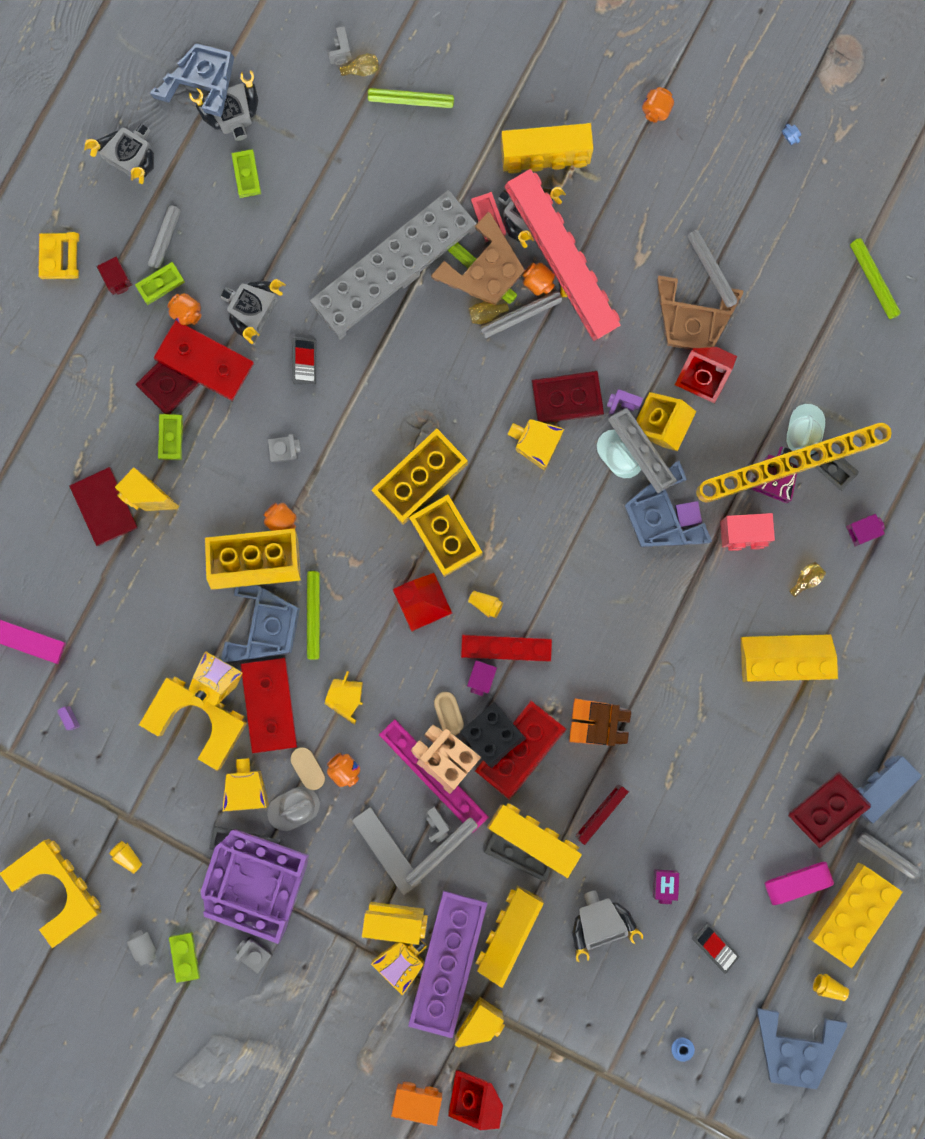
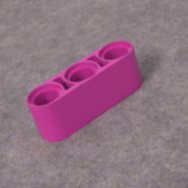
[764,862,834,905]

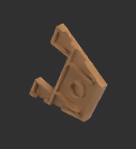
[431,212,525,305]
[657,275,744,350]

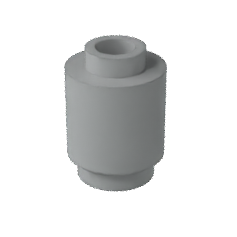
[126,929,157,966]

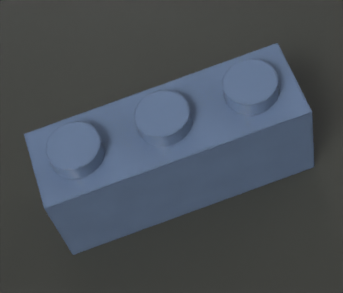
[857,755,922,823]

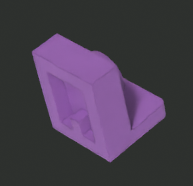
[607,389,643,414]

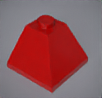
[675,347,737,404]
[393,573,453,631]
[448,1070,503,1130]

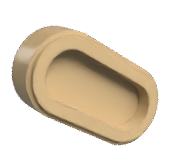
[434,692,464,736]
[291,747,325,790]

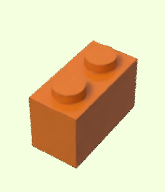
[391,1082,442,1126]

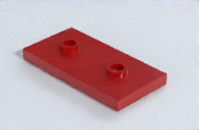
[154,320,254,401]
[241,658,298,754]
[475,701,567,800]

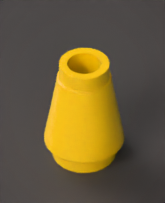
[468,590,503,618]
[109,840,143,874]
[813,974,849,1001]

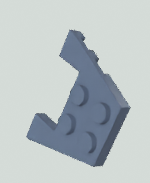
[150,43,235,117]
[624,461,712,547]
[221,585,300,663]
[757,1008,847,1089]

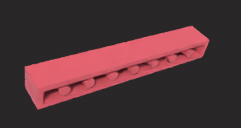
[504,169,621,341]

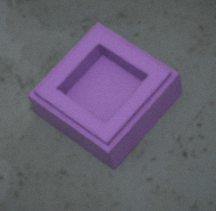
[675,501,702,527]
[58,706,80,730]

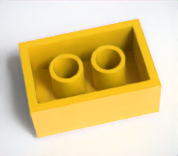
[409,495,483,577]

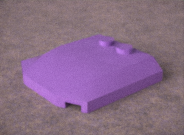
[201,829,309,944]

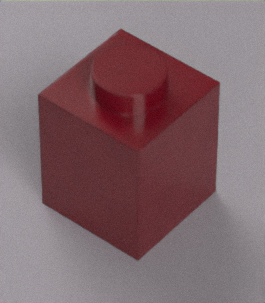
[96,257,132,295]

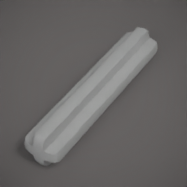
[148,206,181,269]
[857,832,919,879]

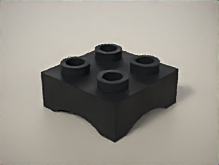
[460,702,526,768]

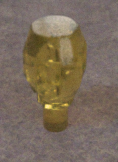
[340,53,379,76]
[468,302,509,324]
[789,562,826,597]

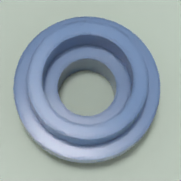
[782,124,801,145]
[671,1037,695,1062]

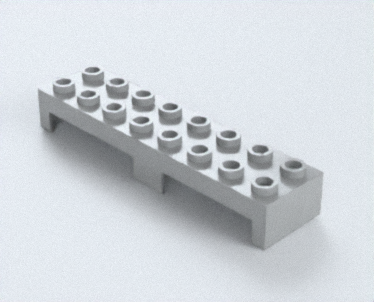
[310,190,477,340]

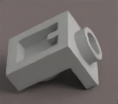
[328,26,352,65]
[268,434,301,463]
[426,806,450,843]
[234,938,272,974]

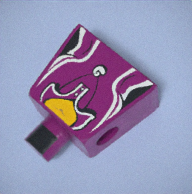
[750,447,798,504]

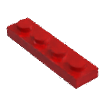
[461,635,552,662]

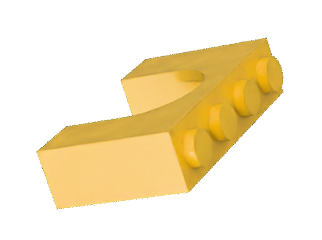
[139,676,248,770]
[0,839,102,948]
[362,902,428,945]

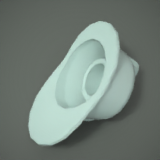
[786,404,825,455]
[597,430,641,478]

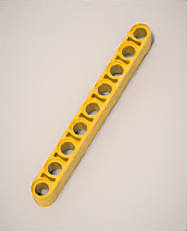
[696,423,892,502]

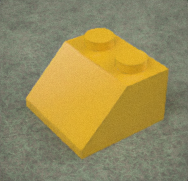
[636,392,697,451]
[455,997,505,1048]

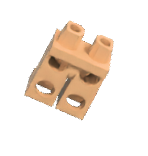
[411,725,481,794]

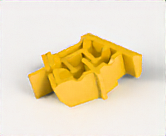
[324,671,363,725]

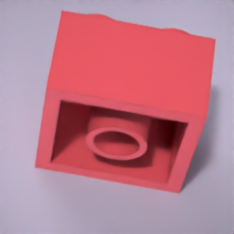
[720,513,775,551]

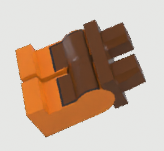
[569,698,631,746]

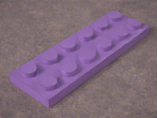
[408,890,487,1038]

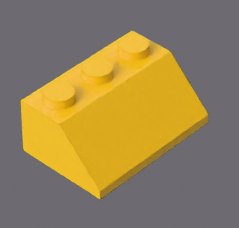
[115,467,179,511]

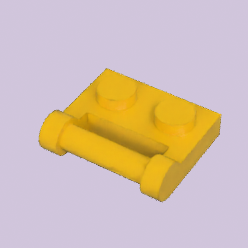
[39,232,79,279]

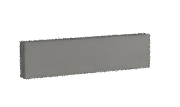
[608,408,677,493]
[352,807,422,895]

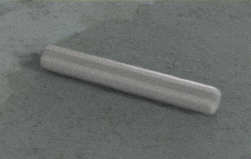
[688,230,737,307]
[481,291,562,338]
[406,818,478,887]

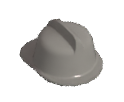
[267,786,320,831]

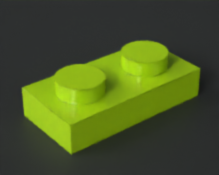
[231,149,261,198]
[135,262,185,305]
[158,414,183,460]
[169,932,200,983]

